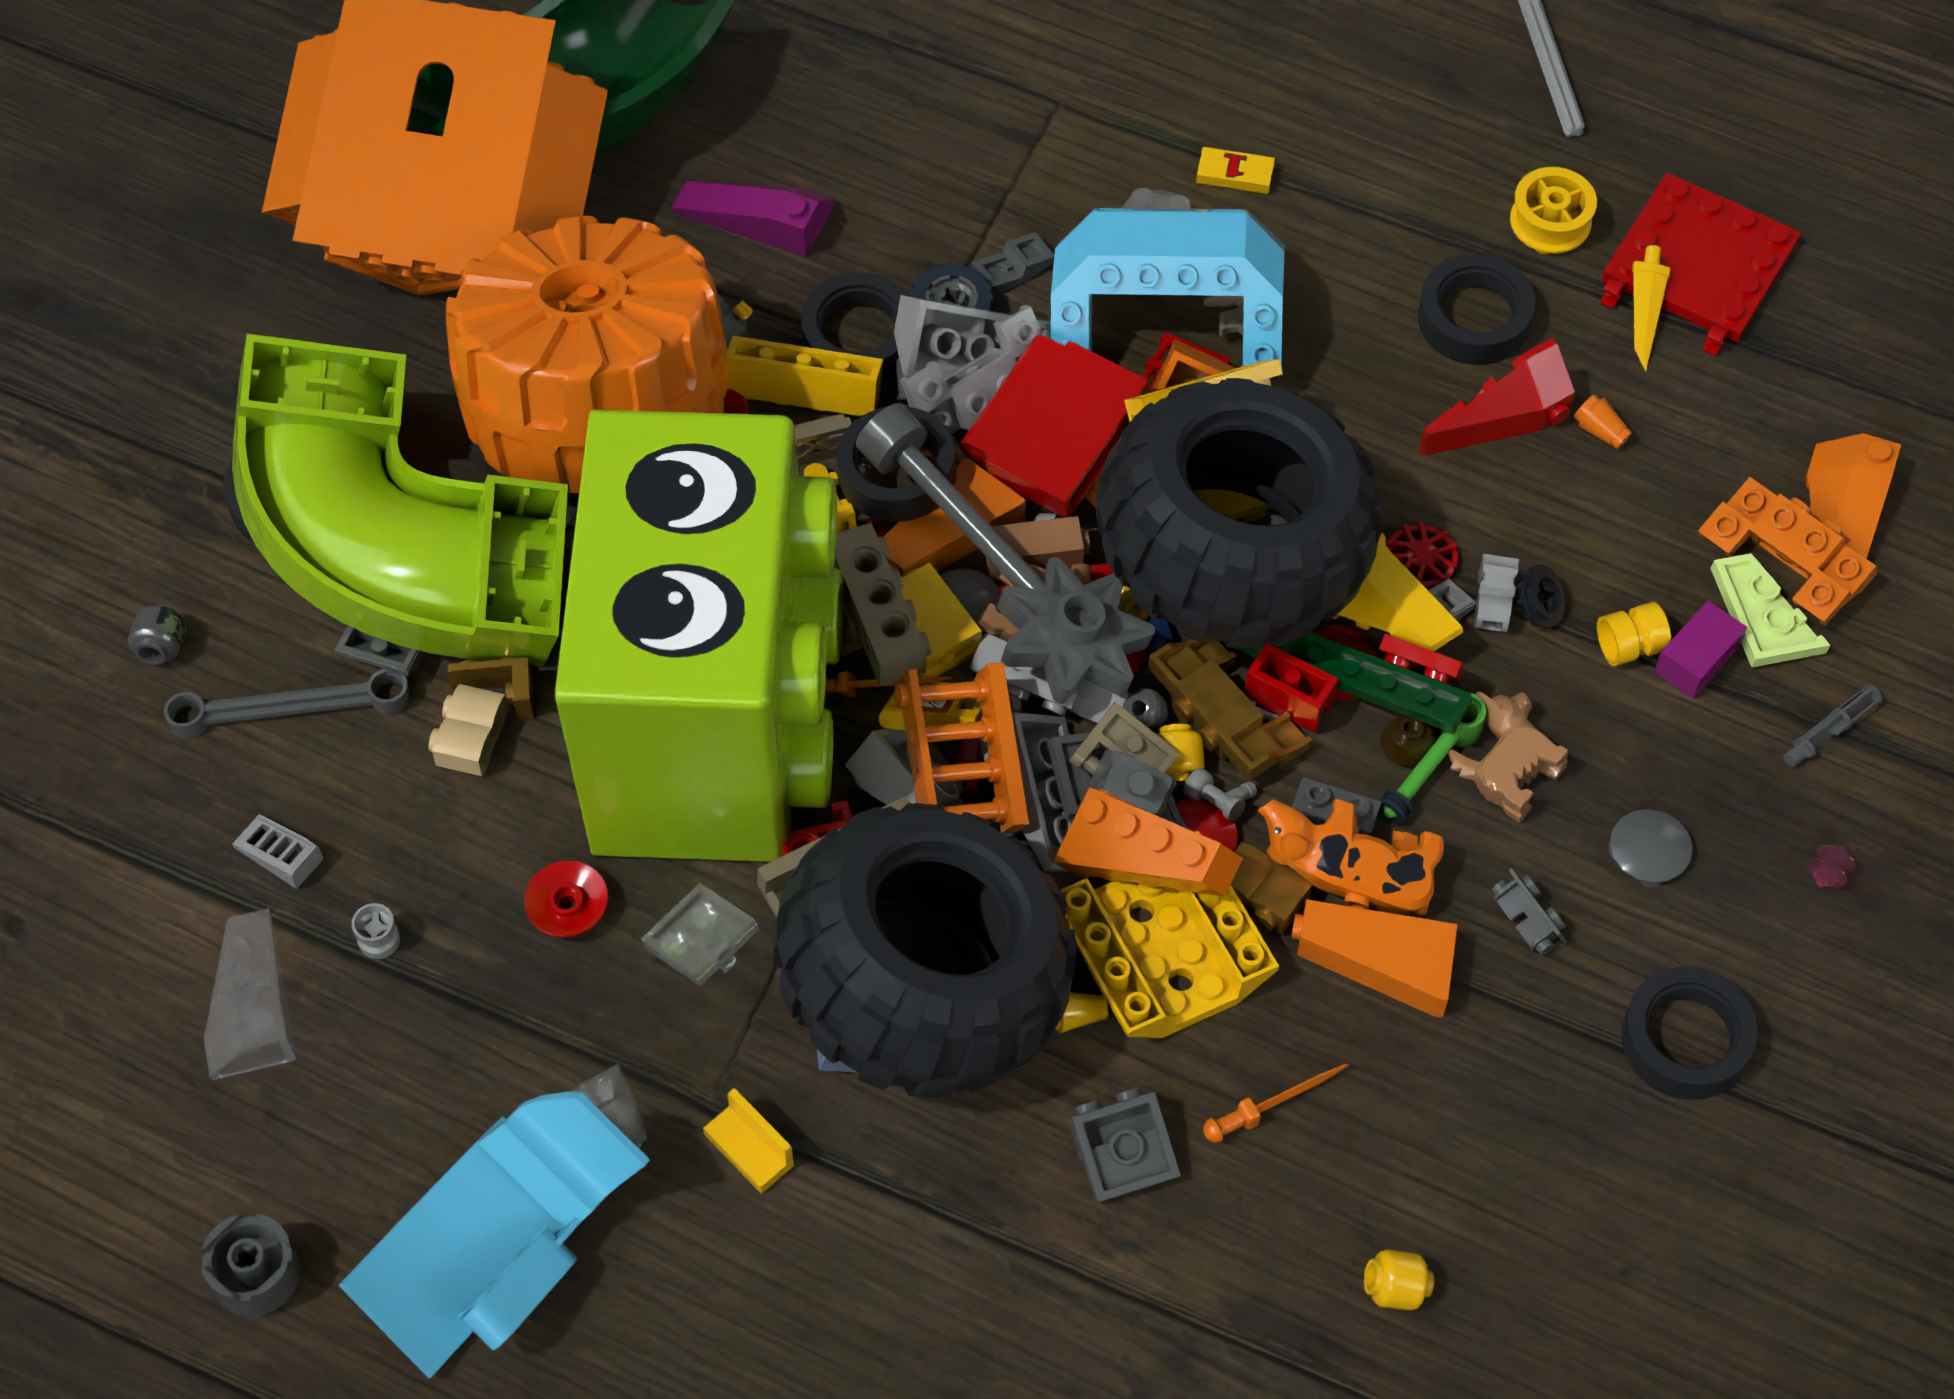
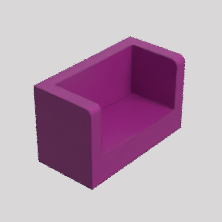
[1655,600,1747,699]

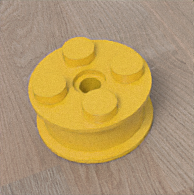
[1510,167,1597,254]

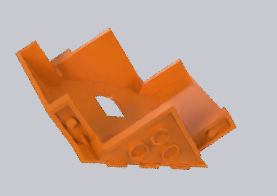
[262,0,608,296]

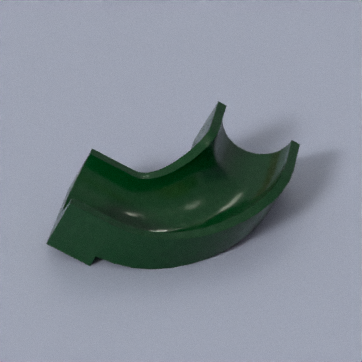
[407,0,736,155]

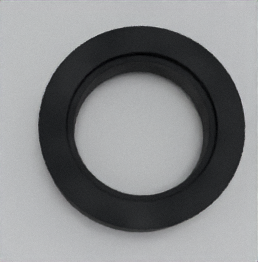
[1418,254,1535,365]
[801,272,908,380]
[837,406,956,522]
[1621,966,1758,1100]

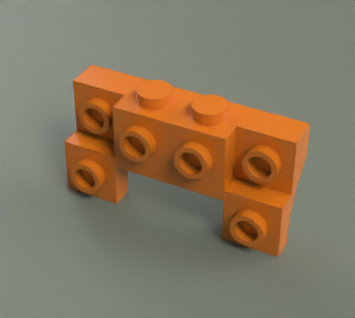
[1698,477,1878,626]

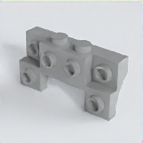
[899,305,1044,434]

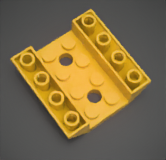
[1060,830,1279,1038]

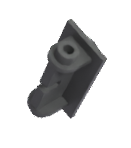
[1291,777,1381,836]
[1492,868,1568,955]

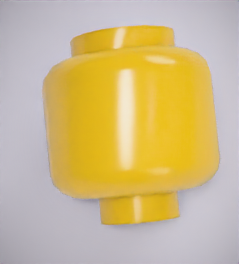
[1156,724,1205,786]
[1364,1249,1434,1311]

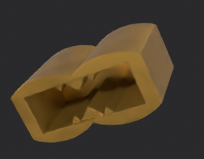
[1231,842,1312,934]

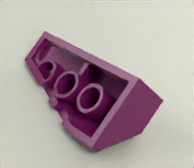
[671,181,836,257]

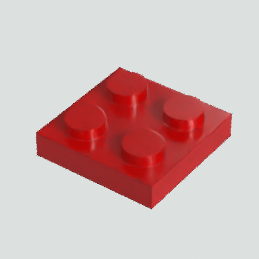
[1379,634,1465,685]

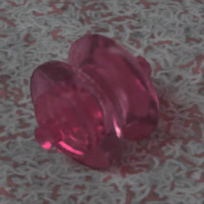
[1807,844,1855,888]

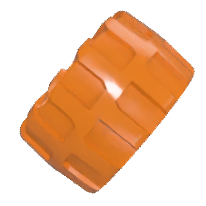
[446,216,727,493]

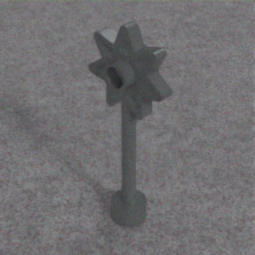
[856,403,1155,704]

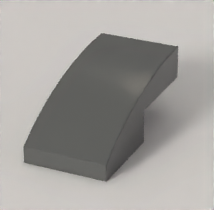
[971,232,1054,296]

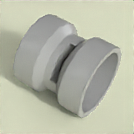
[351,903,400,959]

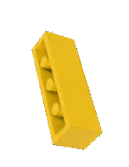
[726,336,883,417]

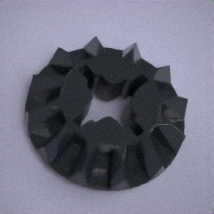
[1516,565,1565,629]

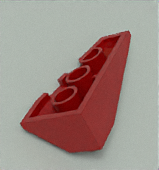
[1419,338,1575,456]

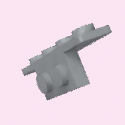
[970,633,1129,723]

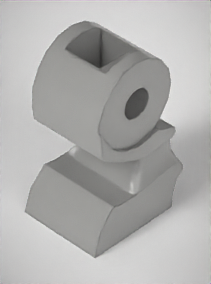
[1474,554,1519,633]

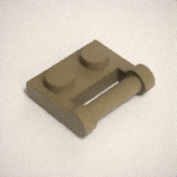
[1068,702,1180,775]

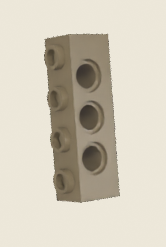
[834,523,931,686]

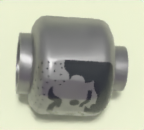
[128,604,187,665]

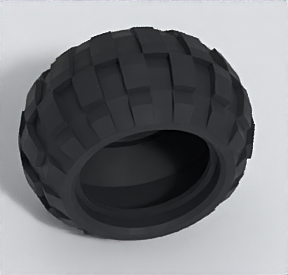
[1096,378,1382,648]
[772,803,1076,1098]

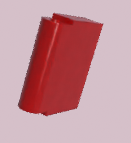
[959,335,1150,518]

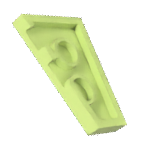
[1710,553,1830,667]

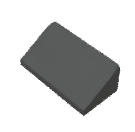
[334,626,427,676]

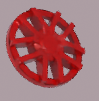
[1386,521,1458,589]

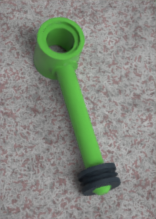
[1378,693,1486,824]

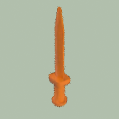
[825,671,951,698]
[1203,1064,1349,1143]

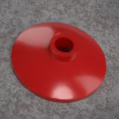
[524,861,608,938]

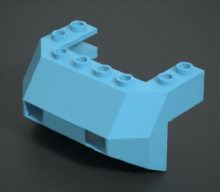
[1051,208,1285,367]

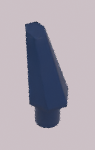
[1147,615,1175,659]

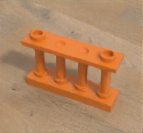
[894,662,1029,834]

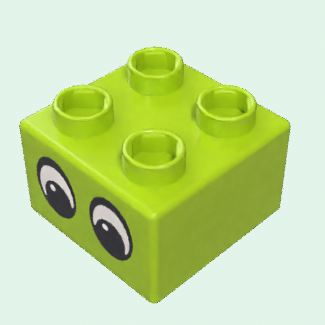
[555,409,843,862]

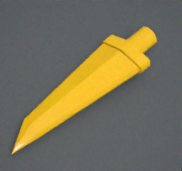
[1632,245,1670,372]

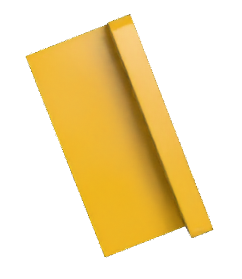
[703,1088,794,1194]

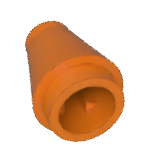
[1574,394,1632,450]

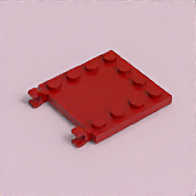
[1600,172,1802,356]

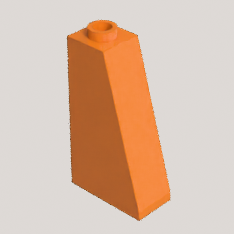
[884,457,1026,576]
[1291,899,1457,1018]

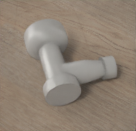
[1183,768,1257,821]

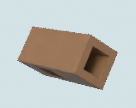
[986,516,1090,581]

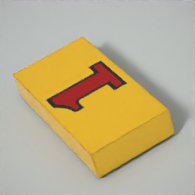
[1196,147,1275,194]

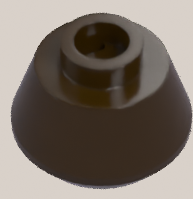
[1380,715,1436,767]

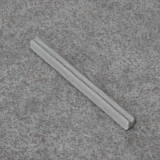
[1518,0,1585,137]

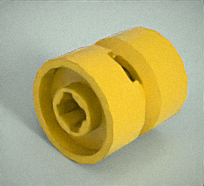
[1597,602,1671,667]

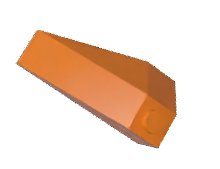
[1806,433,1901,559]

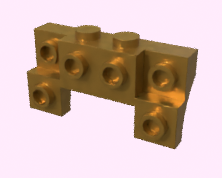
[1148,638,1313,782]

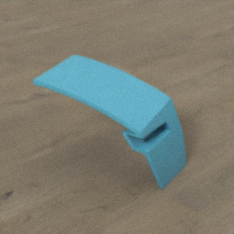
[338,1092,650,1378]

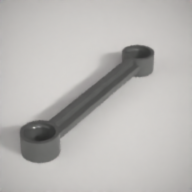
[164,669,411,739]

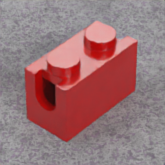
[1244,643,1338,733]

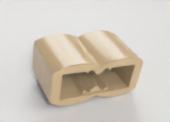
[429,684,509,776]

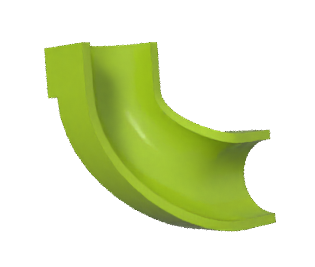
[232,334,568,667]

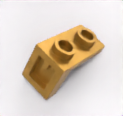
[447,656,534,720]

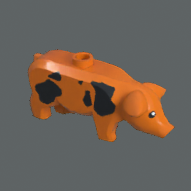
[1257,799,1444,915]

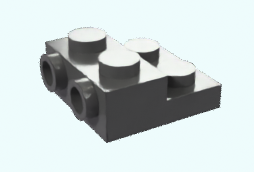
[1067,1087,1181,1202]

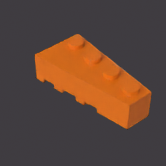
[1053,787,1243,896]

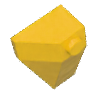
[1333,540,1463,652]

